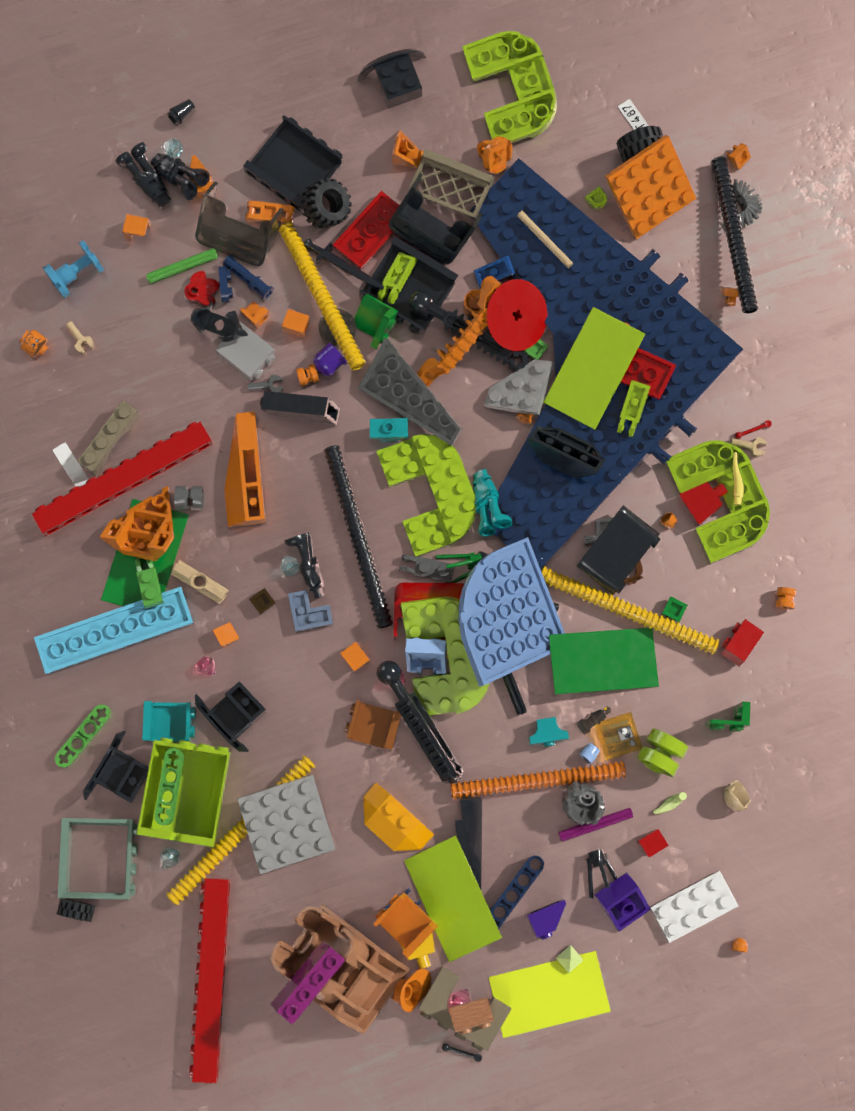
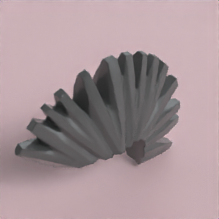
[733,179,763,227]

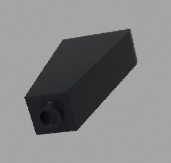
[260,391,340,426]

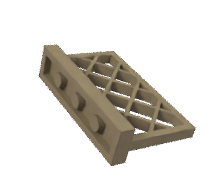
[407,149,494,219]

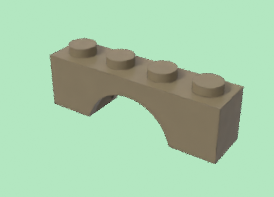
[77,400,141,476]

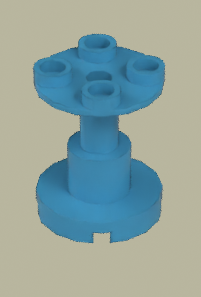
[43,240,104,299]

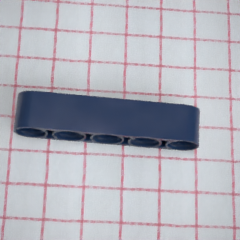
[490,856,544,929]

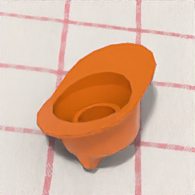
[391,969,432,1012]

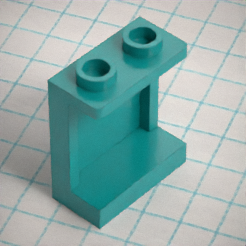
[142,701,196,742]

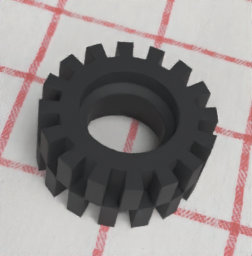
[57,898,95,922]

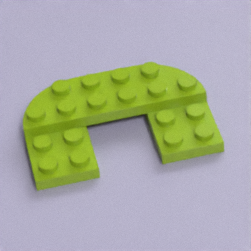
[462,31,557,143]
[376,434,476,557]
[667,440,770,564]
[401,597,489,715]

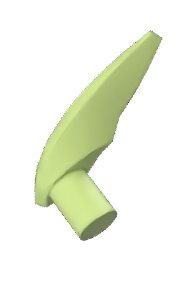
[653,792,687,814]

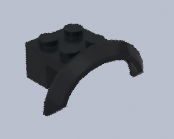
[357,49,426,109]
[195,681,266,752]
[83,731,149,803]

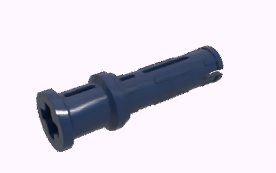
[223,255,274,301]

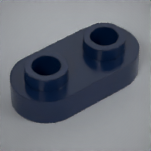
[218,266,233,303]

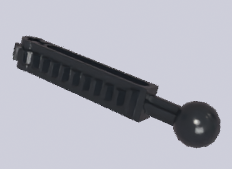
[409,290,529,372]
[376,660,463,784]

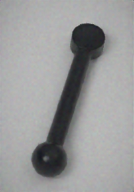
[442,1043,482,1062]

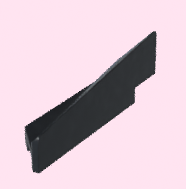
[455,798,482,890]

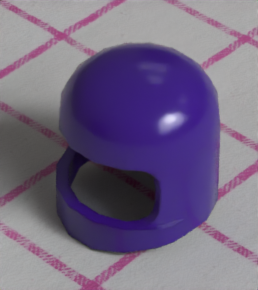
[313,343,348,376]

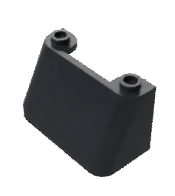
[576,505,661,595]

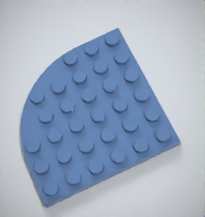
[459,537,565,686]

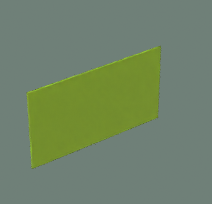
[544,307,645,429]
[404,835,502,962]

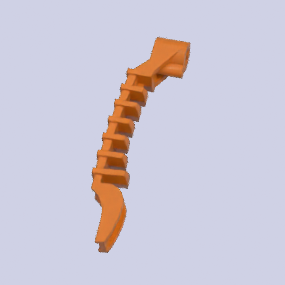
[417,276,502,387]

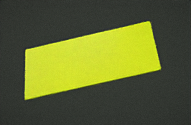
[489,951,611,1038]

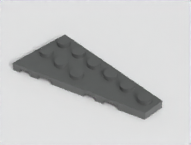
[358,338,463,446]

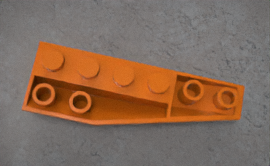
[224,412,266,527]

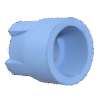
[579,743,600,764]

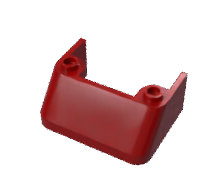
[394,582,464,640]

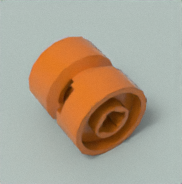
[463,289,480,320]

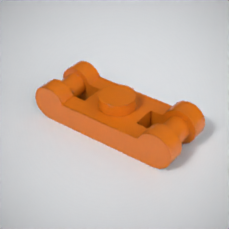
[245,201,295,225]

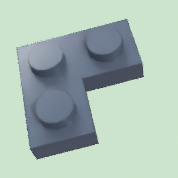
[288,590,333,632]

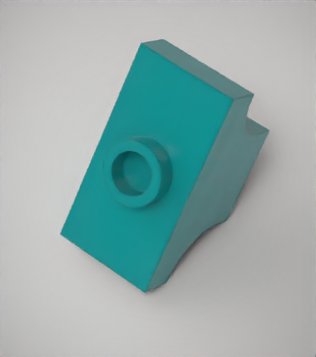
[369,418,408,442]
[528,717,569,747]

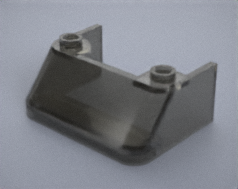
[195,181,284,266]

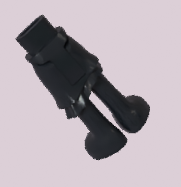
[115,142,172,208]
[150,153,210,200]
[284,532,325,599]

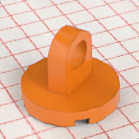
[477,136,513,174]

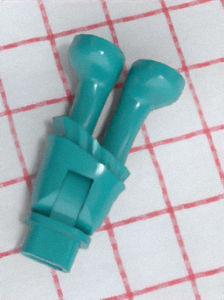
[472,469,512,537]

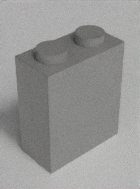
[215,322,276,382]

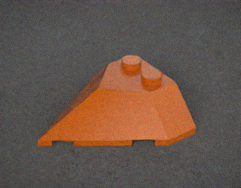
[100,485,174,561]

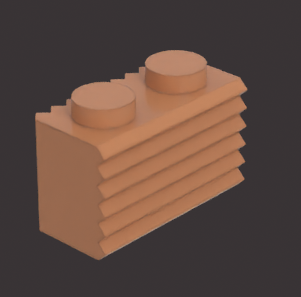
[448,997,494,1035]

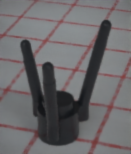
[586,849,618,899]

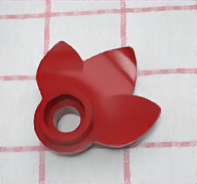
[184,271,220,306]

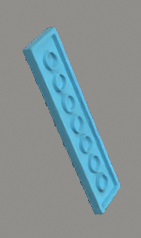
[34,587,194,674]

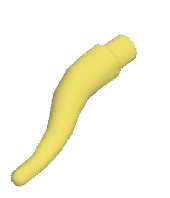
[733,452,744,506]

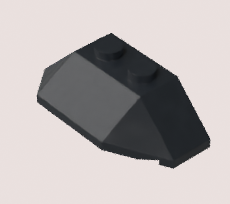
[528,426,605,479]

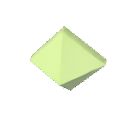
[556,945,583,973]

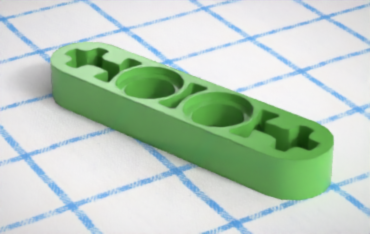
[55,704,112,768]
[154,748,184,826]

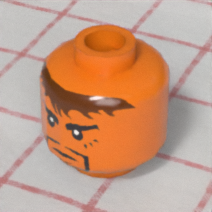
[19,329,48,358]

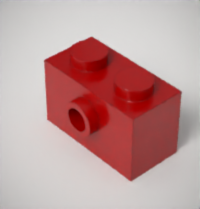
[720,619,764,667]

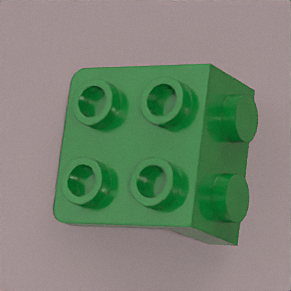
[352,294,398,350]

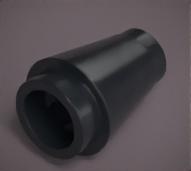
[167,99,195,125]

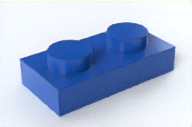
[473,256,515,288]

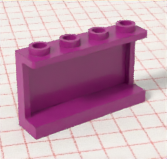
[271,940,345,1024]

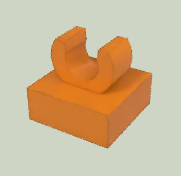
[726,143,751,170]
[721,287,739,306]

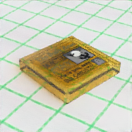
[594,712,642,761]

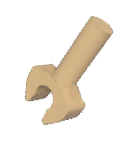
[66,321,94,355]
[731,437,767,457]

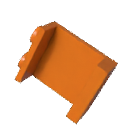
[374,893,438,958]

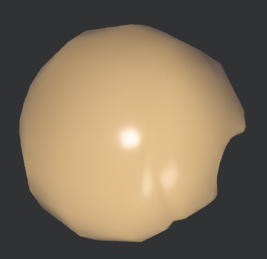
[723,780,751,812]

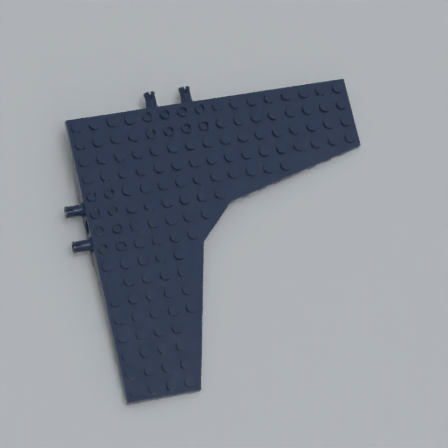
[469,158,743,570]

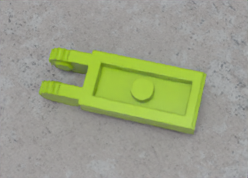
[378,252,417,304]
[617,380,651,437]

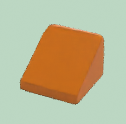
[212,622,240,648]

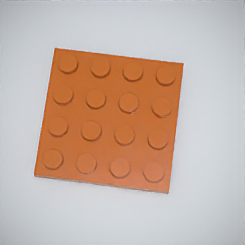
[605,135,697,239]

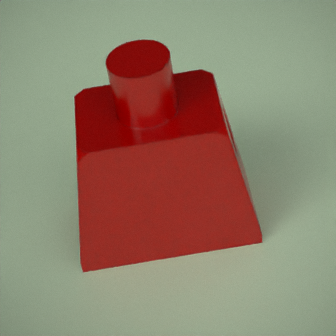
[679,482,728,526]

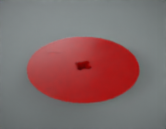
[487,279,547,351]

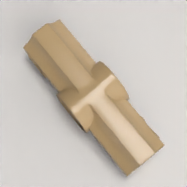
[171,560,229,604]

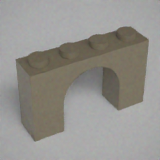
[418,966,512,1052]

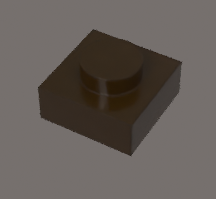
[249,588,276,615]

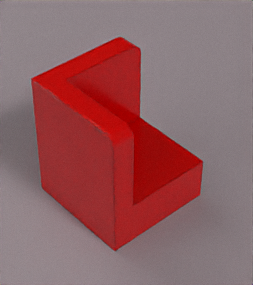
[637,829,669,857]

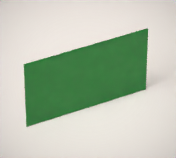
[101,499,189,606]
[549,628,659,694]

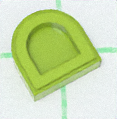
[584,186,607,209]

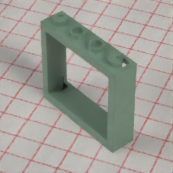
[58,818,138,899]

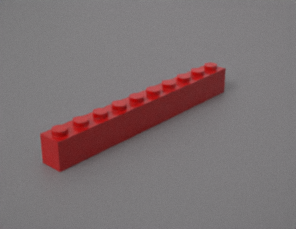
[32,421,213,537]
[189,878,231,1083]

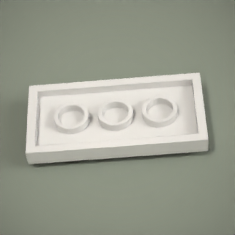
[650,871,738,943]

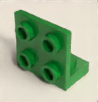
[705,702,751,732]

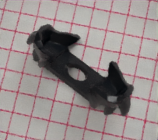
[191,302,248,342]

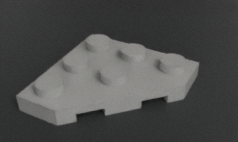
[484,359,554,416]

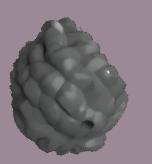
[562,781,605,825]

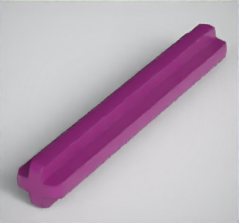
[558,808,633,841]

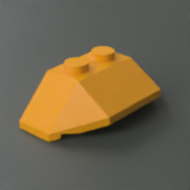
[363,782,434,851]

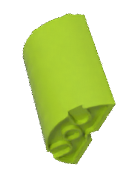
[137,738,231,847]

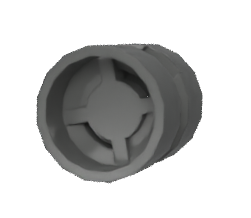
[174,486,204,511]

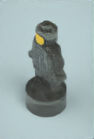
[576,706,611,736]

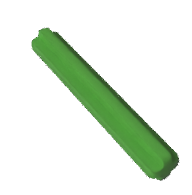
[146,248,218,284]

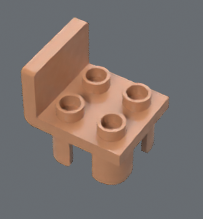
[271,904,410,1034]

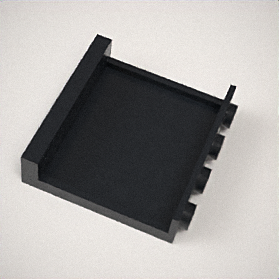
[243,115,344,214]
[359,237,459,336]

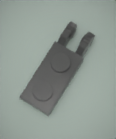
[399,555,454,583]

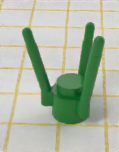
[435,552,482,583]

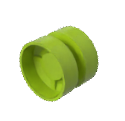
[637,728,689,777]

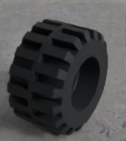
[616,126,663,163]
[300,178,352,229]

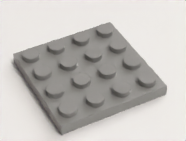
[237,774,335,874]

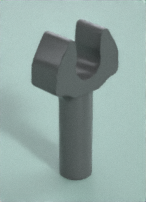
[248,375,283,392]

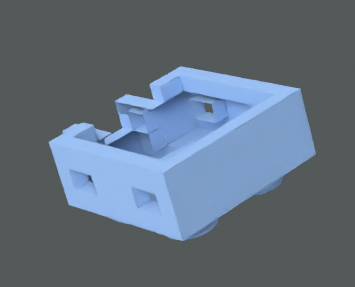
[405,638,447,675]

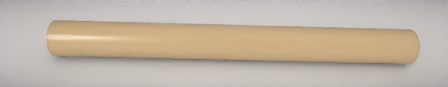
[517,211,573,268]

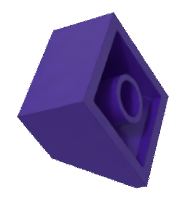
[595,872,651,932]
[526,900,566,940]

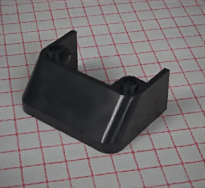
[389,173,483,264]

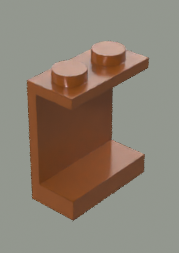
[344,700,401,751]

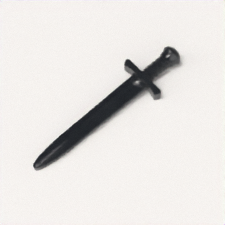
[304,239,384,290]

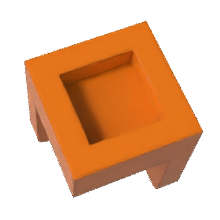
[122,214,151,239]
[240,301,270,329]
[282,309,310,338]
[340,642,370,671]

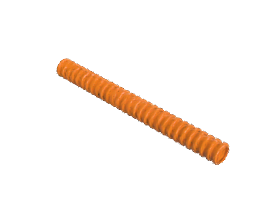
[450,761,626,800]

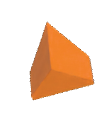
[392,130,424,169]

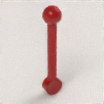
[735,420,772,439]

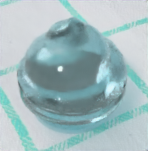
[164,139,183,157]
[280,556,300,576]
[160,848,180,869]

